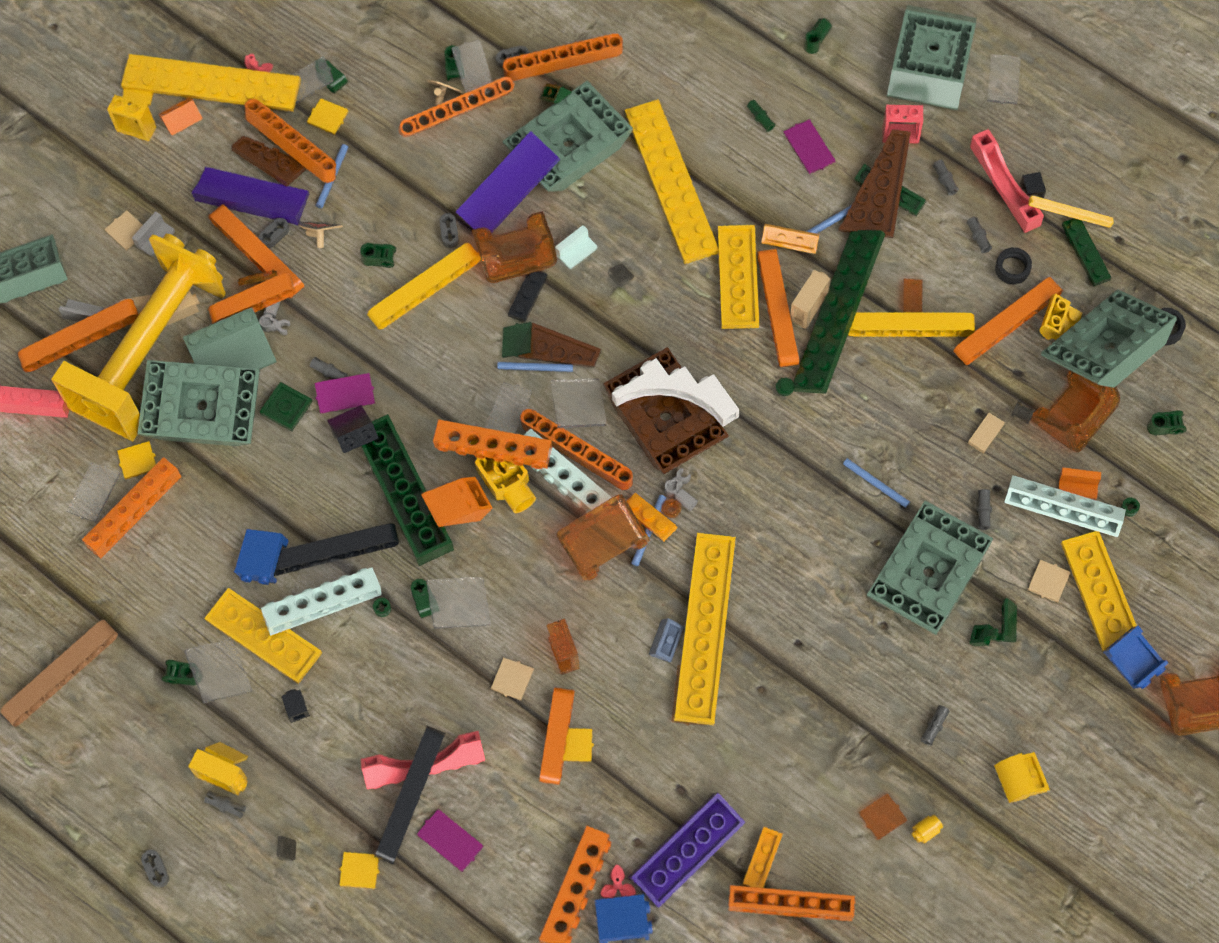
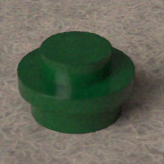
[776,378,794,396]

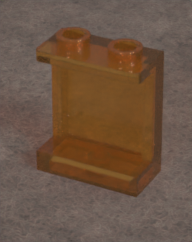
[547,619,580,675]

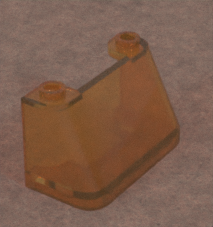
[472,211,557,283]
[1032,370,1120,452]
[556,494,650,581]
[1160,671,1219,735]

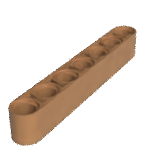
[0,620,118,727]

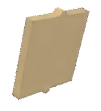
[104,211,143,250]
[1028,559,1071,603]
[491,658,534,700]

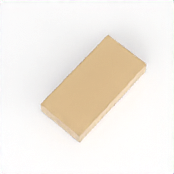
[968,413,1005,454]

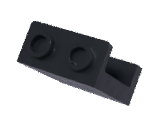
[327,405,378,453]

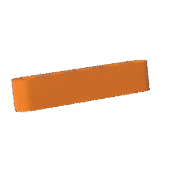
[208,273,296,324]
[540,687,575,785]

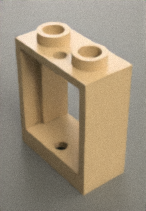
[790,270,830,329]

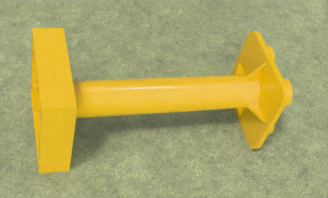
[51,234,226,442]

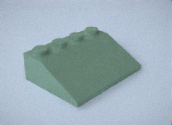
[0,234,68,303]
[183,307,277,369]

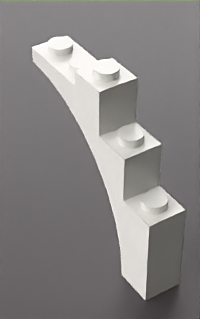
[612,358,739,427]

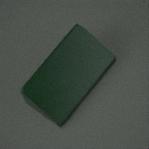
[540,83,572,104]
[1001,598,1017,642]

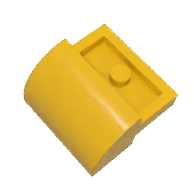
[1040,294,1083,340]
[994,752,1050,803]

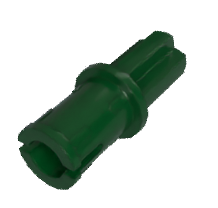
[747,100,776,132]

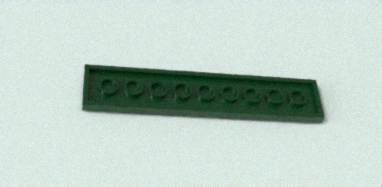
[793,230,886,394]

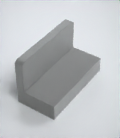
[132,211,175,257]
[59,299,104,322]

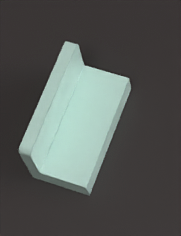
[555,225,597,269]

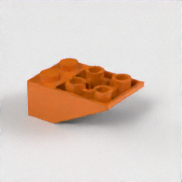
[422,477,493,527]

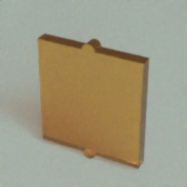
[859,793,907,841]

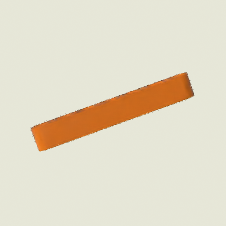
[503,33,623,81]
[398,77,514,137]
[245,99,336,183]
[208,204,304,299]
[757,249,799,367]
[953,277,1063,365]
[17,299,139,372]
[520,409,633,490]

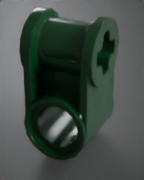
[444,45,465,81]
[315,59,348,94]
[360,243,397,268]
[1147,410,1187,436]
[411,579,439,619]
[161,660,202,686]

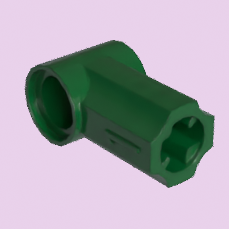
[804,18,832,54]

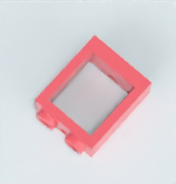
[882,105,923,144]

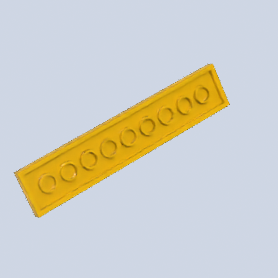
[121,54,301,112]
[625,99,719,264]
[674,533,736,725]

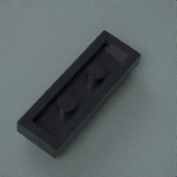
[508,267,548,323]

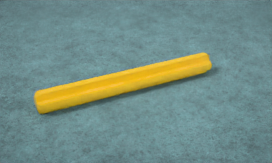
[1028,195,1114,228]

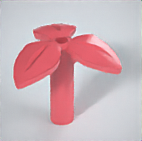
[245,54,273,72]
[600,865,636,899]

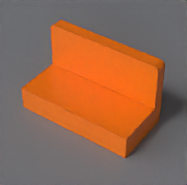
[158,97,202,135]
[1058,467,1101,500]

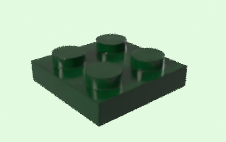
[260,382,313,432]

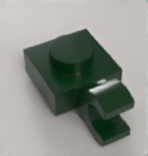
[969,624,1005,646]

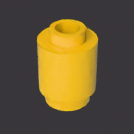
[912,814,943,844]

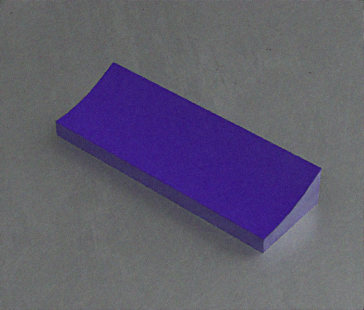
[456,131,561,240]
[192,167,309,225]
[627,793,746,908]

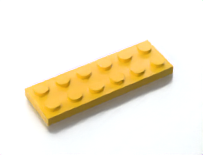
[718,225,759,329]
[1061,531,1137,650]
[204,588,322,684]

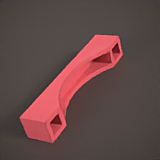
[970,129,1044,233]
[361,731,485,789]

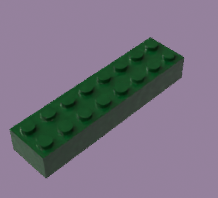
[360,414,454,566]

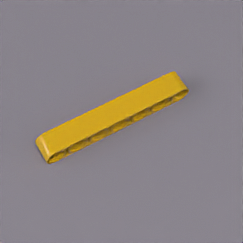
[367,243,481,330]
[848,312,975,337]

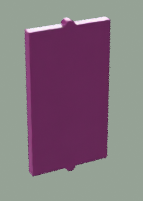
[783,119,836,174]
[315,373,375,414]
[417,809,484,872]

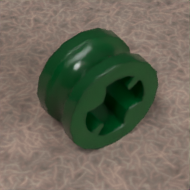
[1121,497,1140,517]
[373,598,391,617]

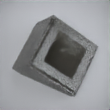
[608,264,634,288]
[277,836,296,861]

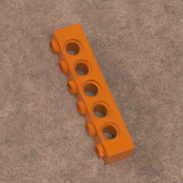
[433,419,552,469]
[82,457,181,559]
[539,826,612,943]
[728,885,855,921]

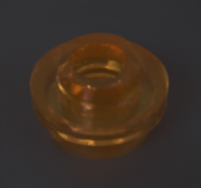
[662,499,681,518]

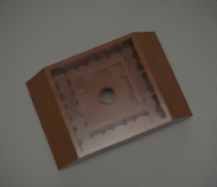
[603,347,729,475]

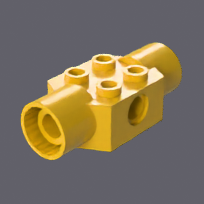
[469,440,536,513]

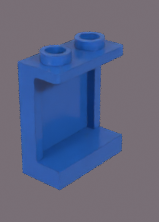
[234,529,289,585]
[1103,626,1168,689]
[595,894,653,943]

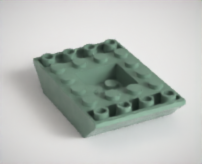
[887,5,977,110]
[503,81,633,192]
[1041,289,1176,388]
[137,360,260,446]
[867,501,994,635]

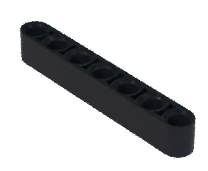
[274,523,399,576]
[374,726,446,864]

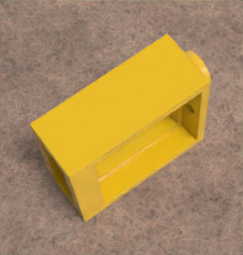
[107,94,156,141]
[188,749,248,796]

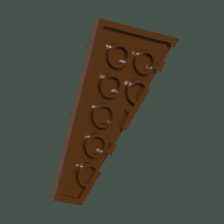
[838,129,911,239]

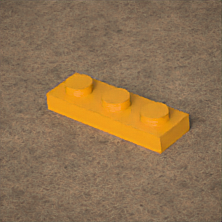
[761,224,820,254]
[622,492,677,542]
[743,827,783,888]

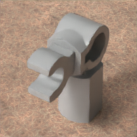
[259,301,290,335]
[664,468,698,511]

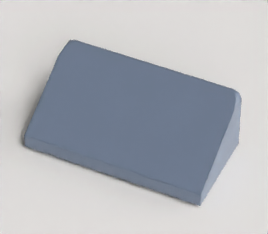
[649,618,684,662]

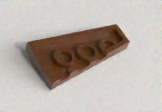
[231,136,307,187]
[518,322,601,368]

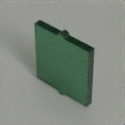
[502,322,532,358]

